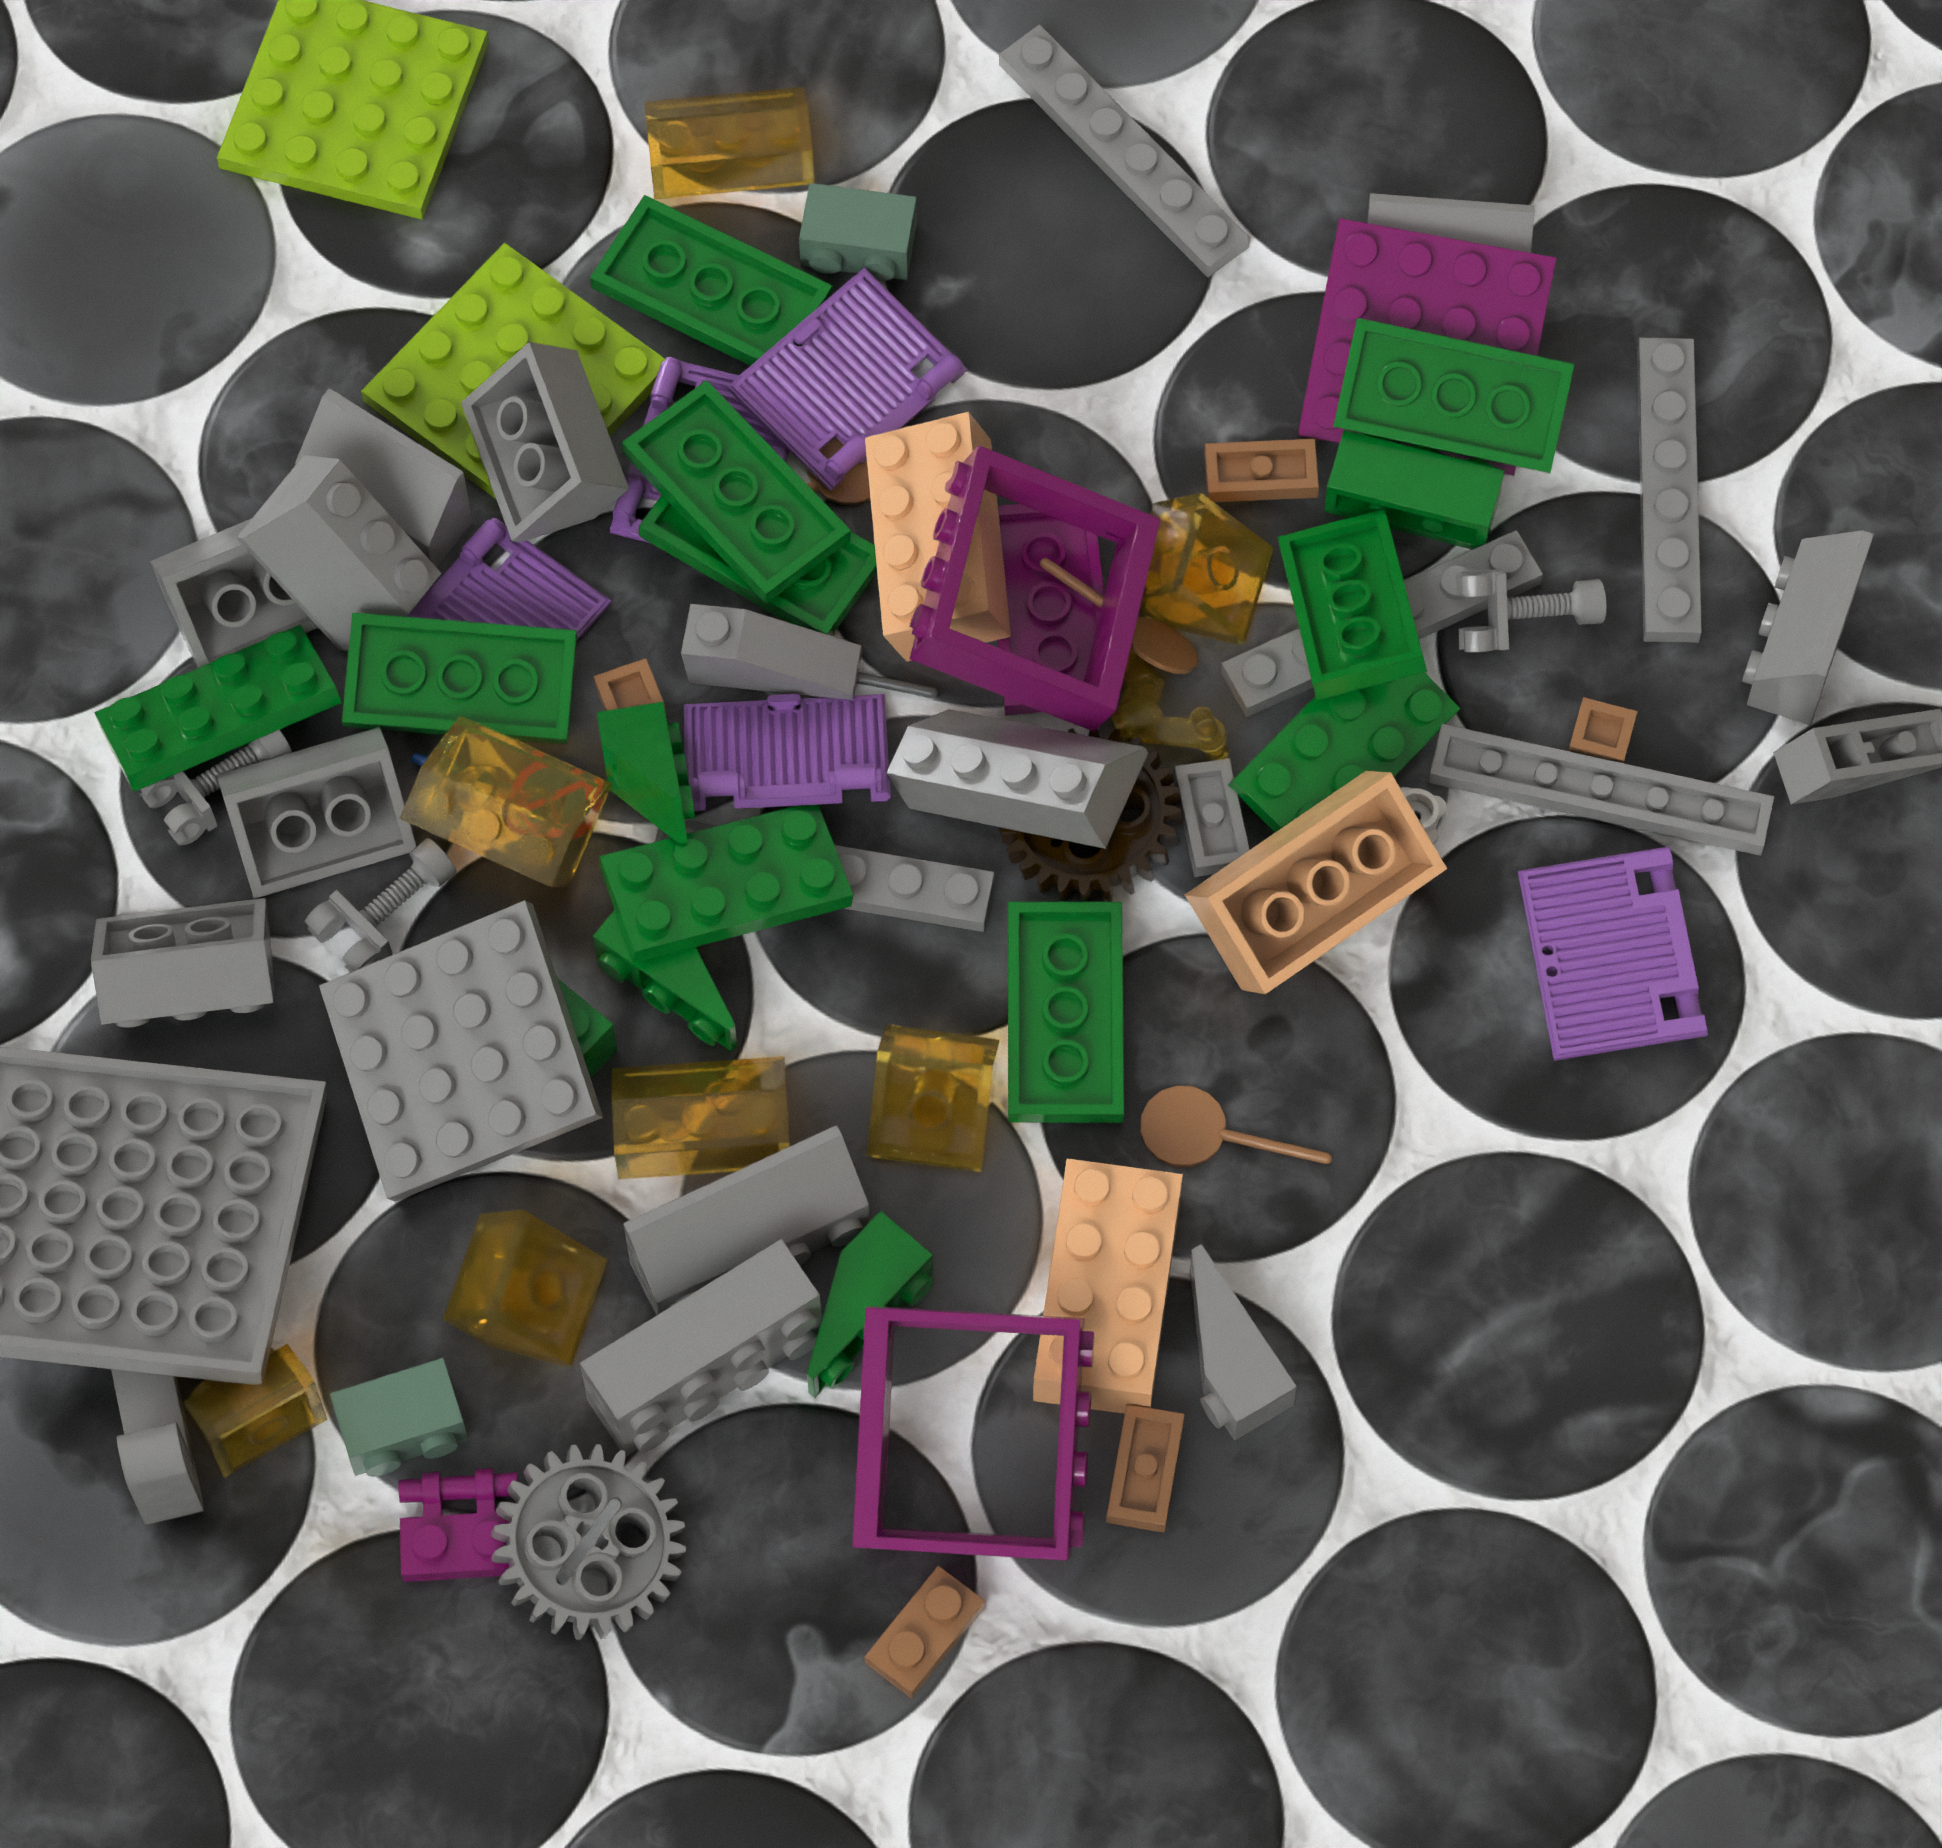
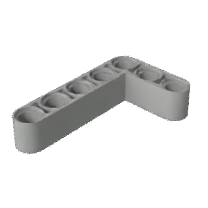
[111,1369,204,1525]

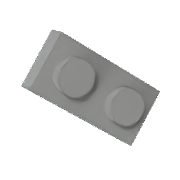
[1173,758,1250,877]

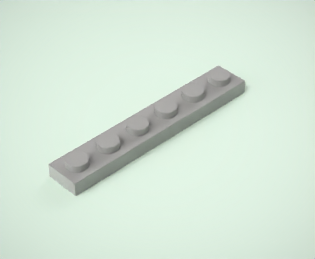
[999,24,1250,278]
[1637,338,1702,643]
[1221,530,1543,718]
[1429,724,1774,856]
[655,820,994,932]

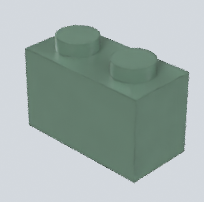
[799,183,917,281]
[329,1358,468,1477]

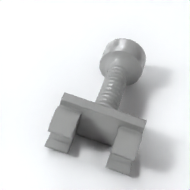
[1456,569,1607,652]
[140,730,292,845]
[304,838,457,972]

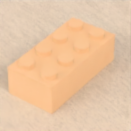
[865,411,1011,662]
[1184,771,1447,994]
[1033,1158,1183,1414]

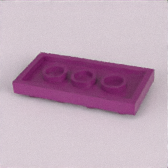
[996,504,1104,716]

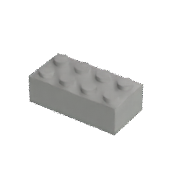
[580,1239,822,1457]

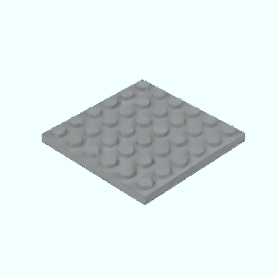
[0,1046,328,1386]

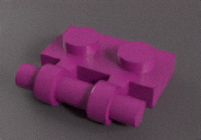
[398,1468,519,1582]

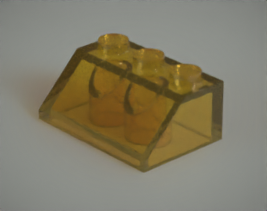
[644,87,814,199]
[399,716,613,887]
[612,1056,790,1179]

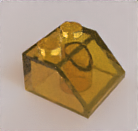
[1140,493,1273,645]
[867,1024,1000,1172]
[443,1210,607,1367]
[183,1344,327,1478]

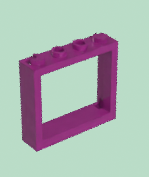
[909,445,1161,732]
[852,1306,1095,1561]

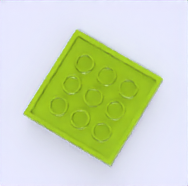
[217,0,489,220]
[361,242,665,499]

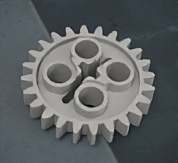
[490,1444,686,1640]

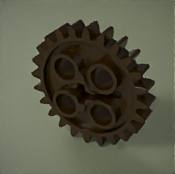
[999,728,1183,902]

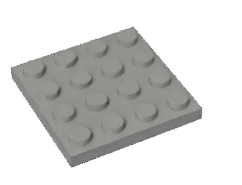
[319,900,603,1202]

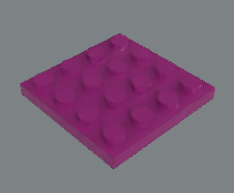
[1298,218,1556,476]

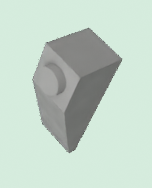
[681,604,862,700]
[1773,709,1942,805]
[1190,1244,1297,1441]

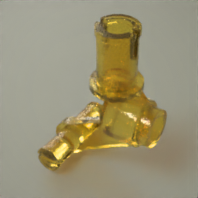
[1111,648,1229,761]

